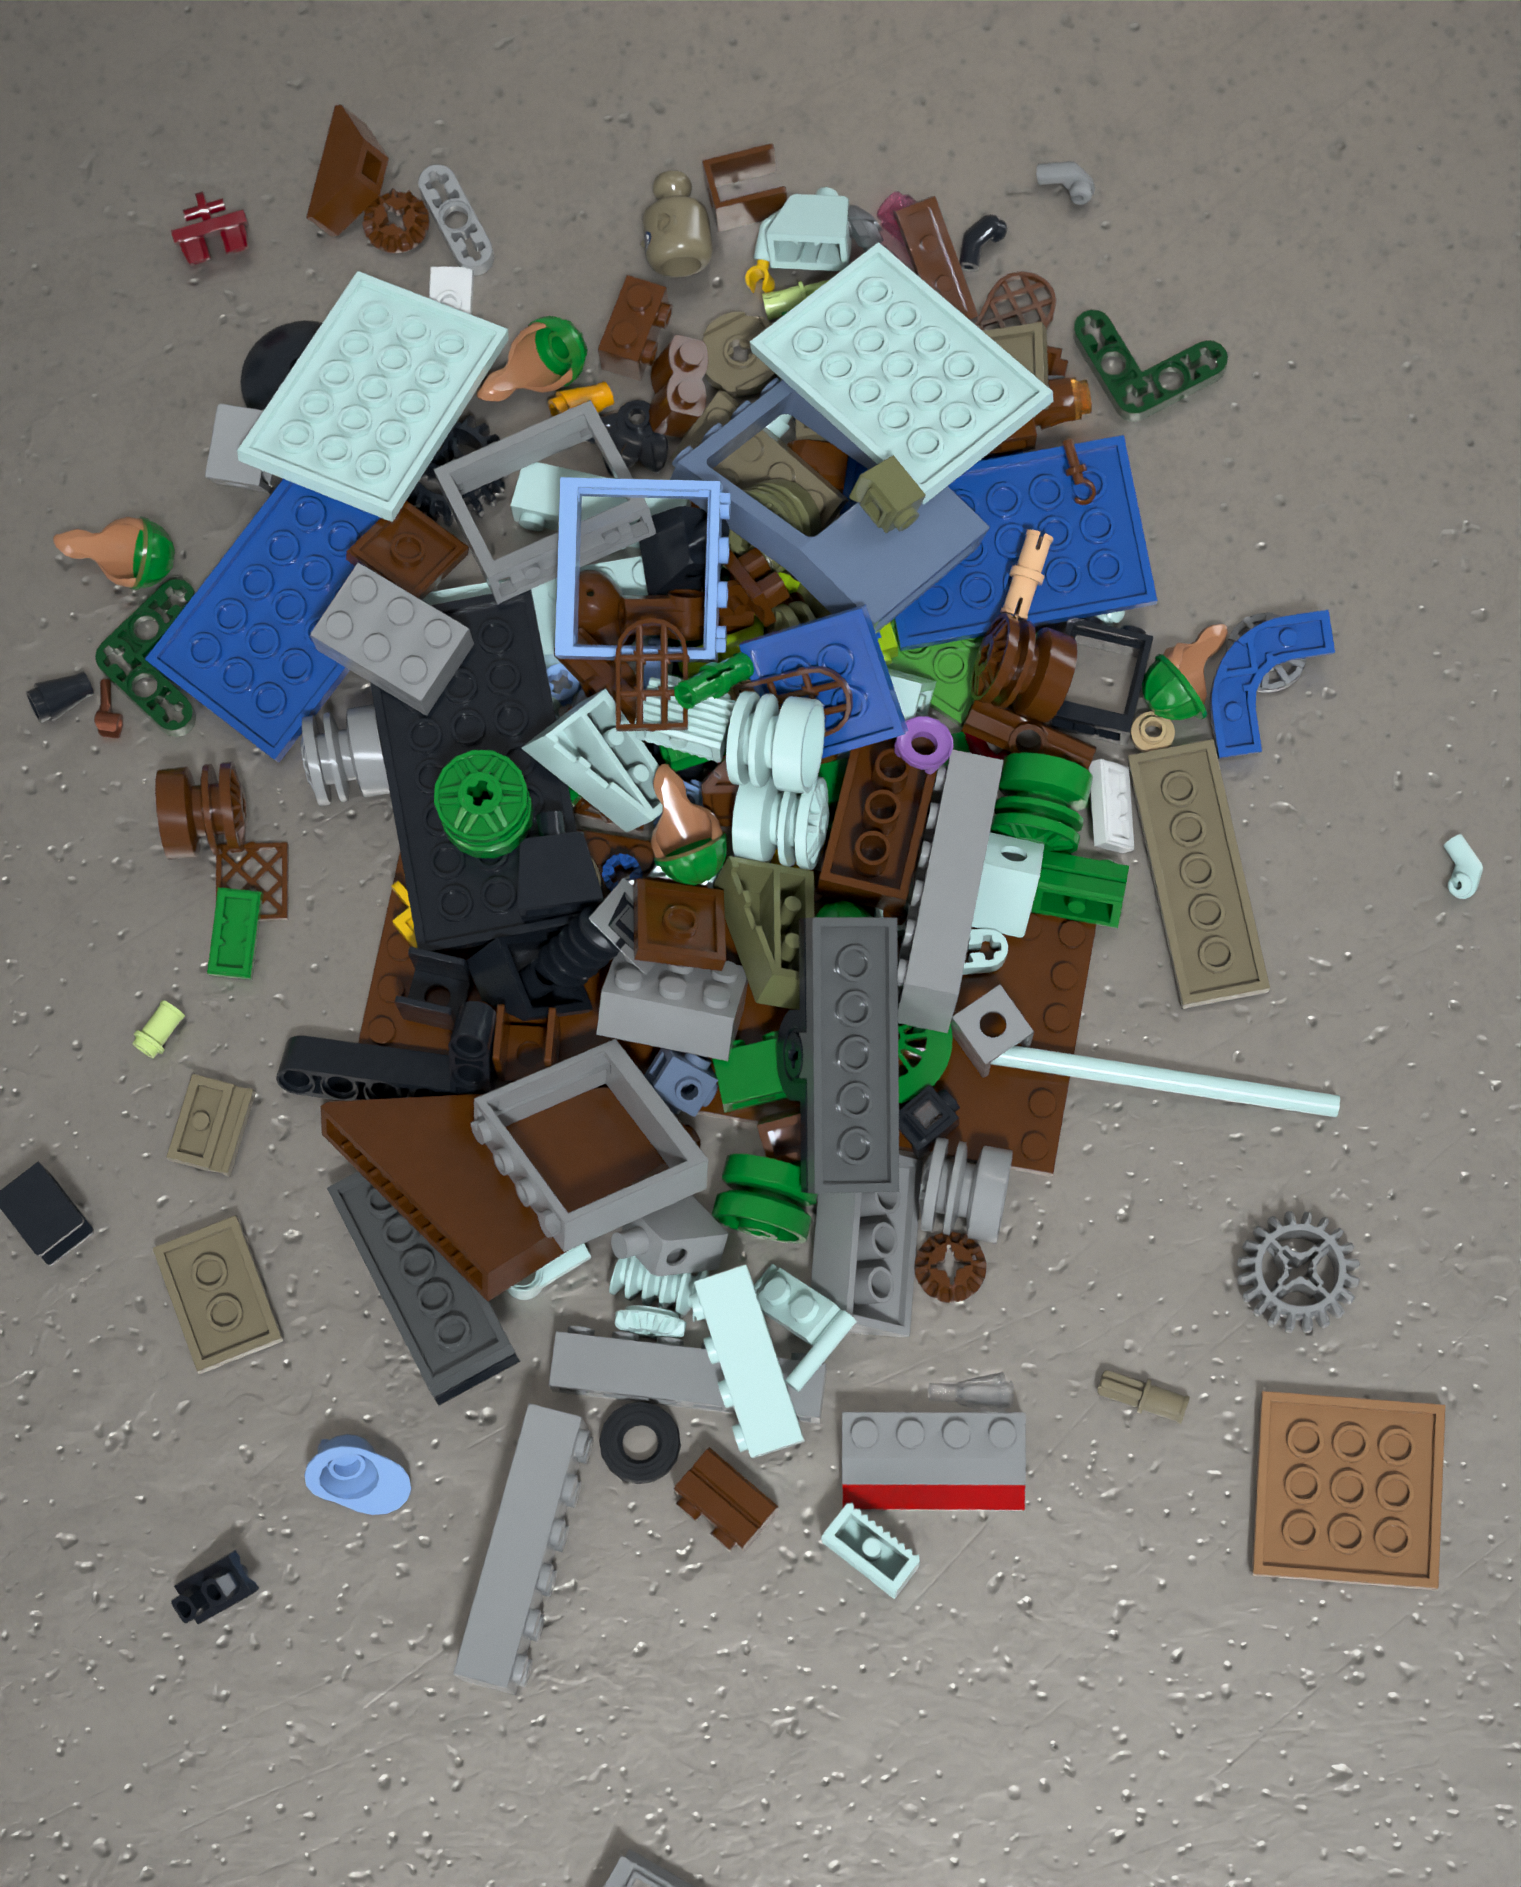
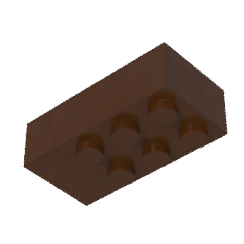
[816,737,938,915]

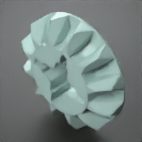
[615,1305,687,1340]

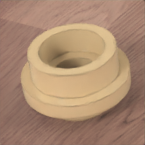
[1131,711,1175,752]

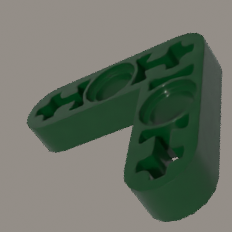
[1073,310,1228,422]
[95,579,196,737]

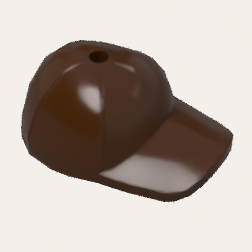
[578,570,636,646]

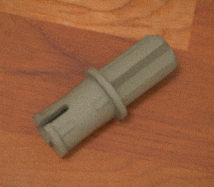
[1097,1370,1190,1424]

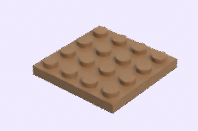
[1252,1391,1446,1590]

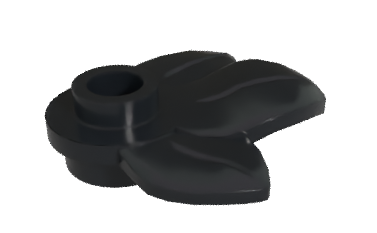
[586,400,669,477]

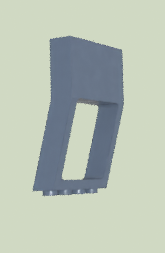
[670,378,990,633]

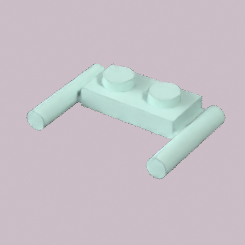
[754,1264,857,1392]

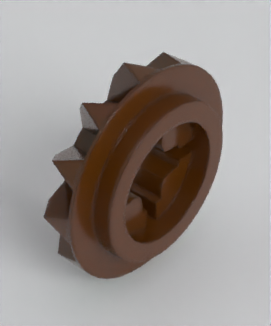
[362,188,430,254]
[915,1232,986,1303]

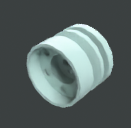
[726,691,825,794]
[732,774,829,870]

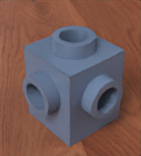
[644,1048,718,1117]

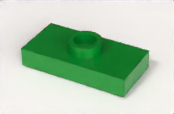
[207,887,263,980]

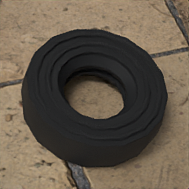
[599,1401,681,1484]

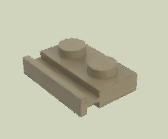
[166,1074,256,1177]

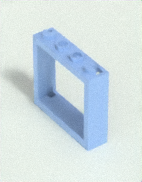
[555,477,731,663]

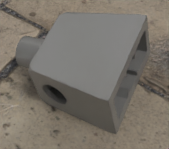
[611,1195,728,1276]

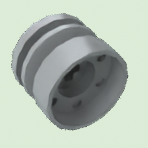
[300,704,390,806]
[919,1137,1013,1244]

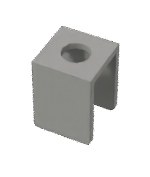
[205,404,273,493]
[951,985,1034,1078]

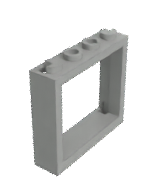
[433,400,656,604]
[471,1039,708,1252]

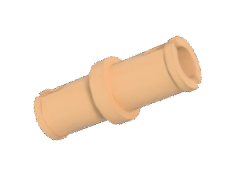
[1000,529,1054,621]

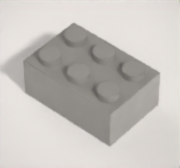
[310,563,474,716]
[596,951,748,1061]

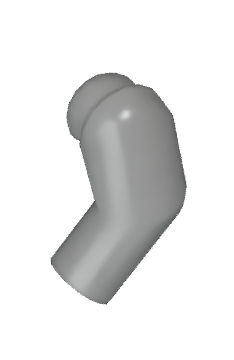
[1036,161,1095,205]

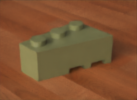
[713,856,814,1010]

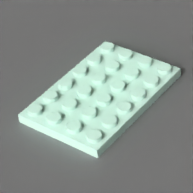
[750,242,1054,505]
[237,271,508,522]

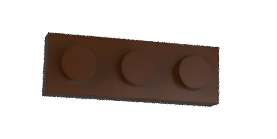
[893,196,978,320]

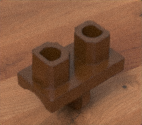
[719,547,790,628]

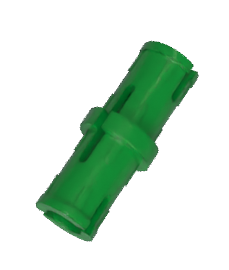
[674,652,754,709]

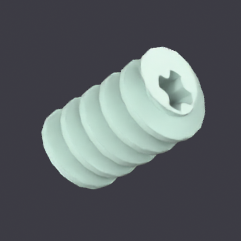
[609,1256,709,1322]

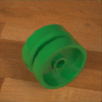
[711,1153,818,1244]

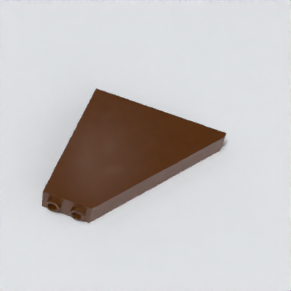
[320,1088,701,1301]

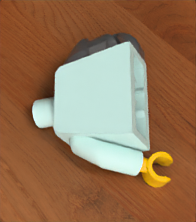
[745,187,898,293]

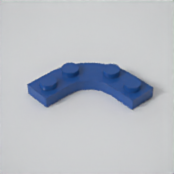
[1210,610,1335,759]

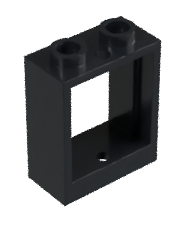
[1045,617,1154,746]

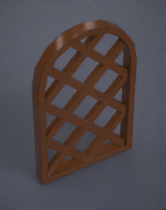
[975,271,1057,331]

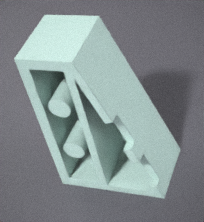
[521,689,663,832]

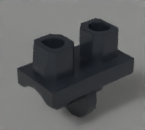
[171,1550,260,1624]

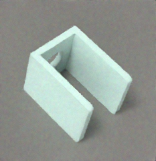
[972,832,1044,938]

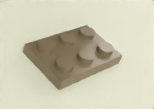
[152,1215,284,1374]

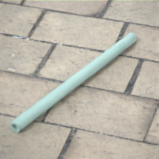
[991,1045,1340,1117]

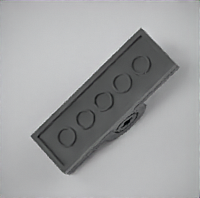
[777,917,899,1194]
[327,1171,520,1406]

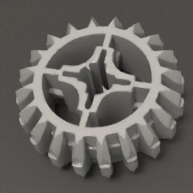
[1237,1211,1360,1333]

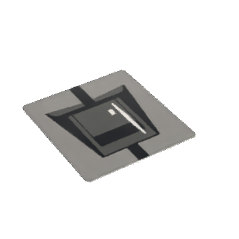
[589,879,656,975]

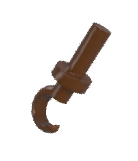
[1062,438,1096,505]

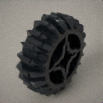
[406,415,509,527]

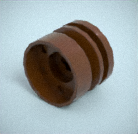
[971,613,1078,723]
[155,761,248,860]

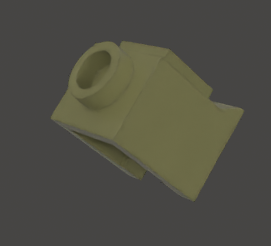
[849,455,926,534]

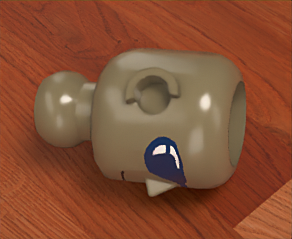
[641,170,713,278]

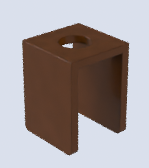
[702,143,788,232]
[493,1004,561,1082]

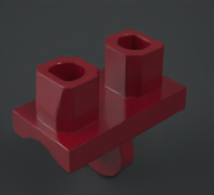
[171,191,249,266]

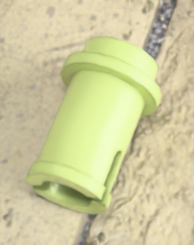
[132,1000,185,1059]

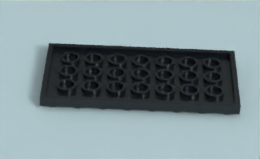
[370,589,580,953]

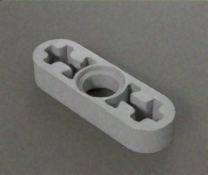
[418,164,494,276]

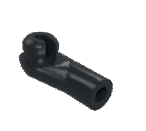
[959,215,1007,272]

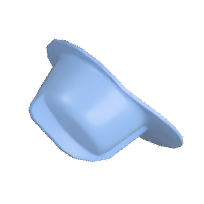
[304,1434,411,1515]

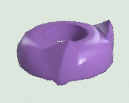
[895,716,954,774]

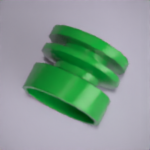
[434,750,533,858]
[990,752,1093,854]

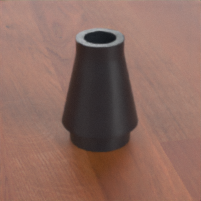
[26,671,94,723]

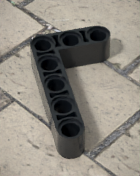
[276,1001,498,1101]

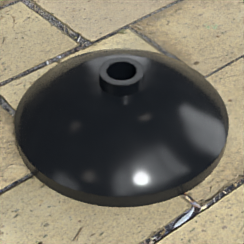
[240,321,322,411]

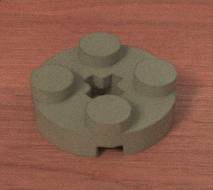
[702,311,778,398]

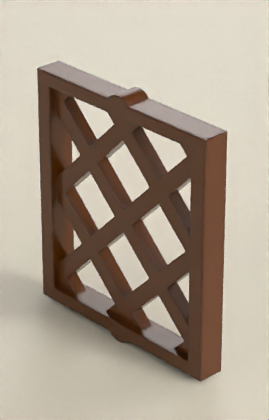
[216,842,289,921]

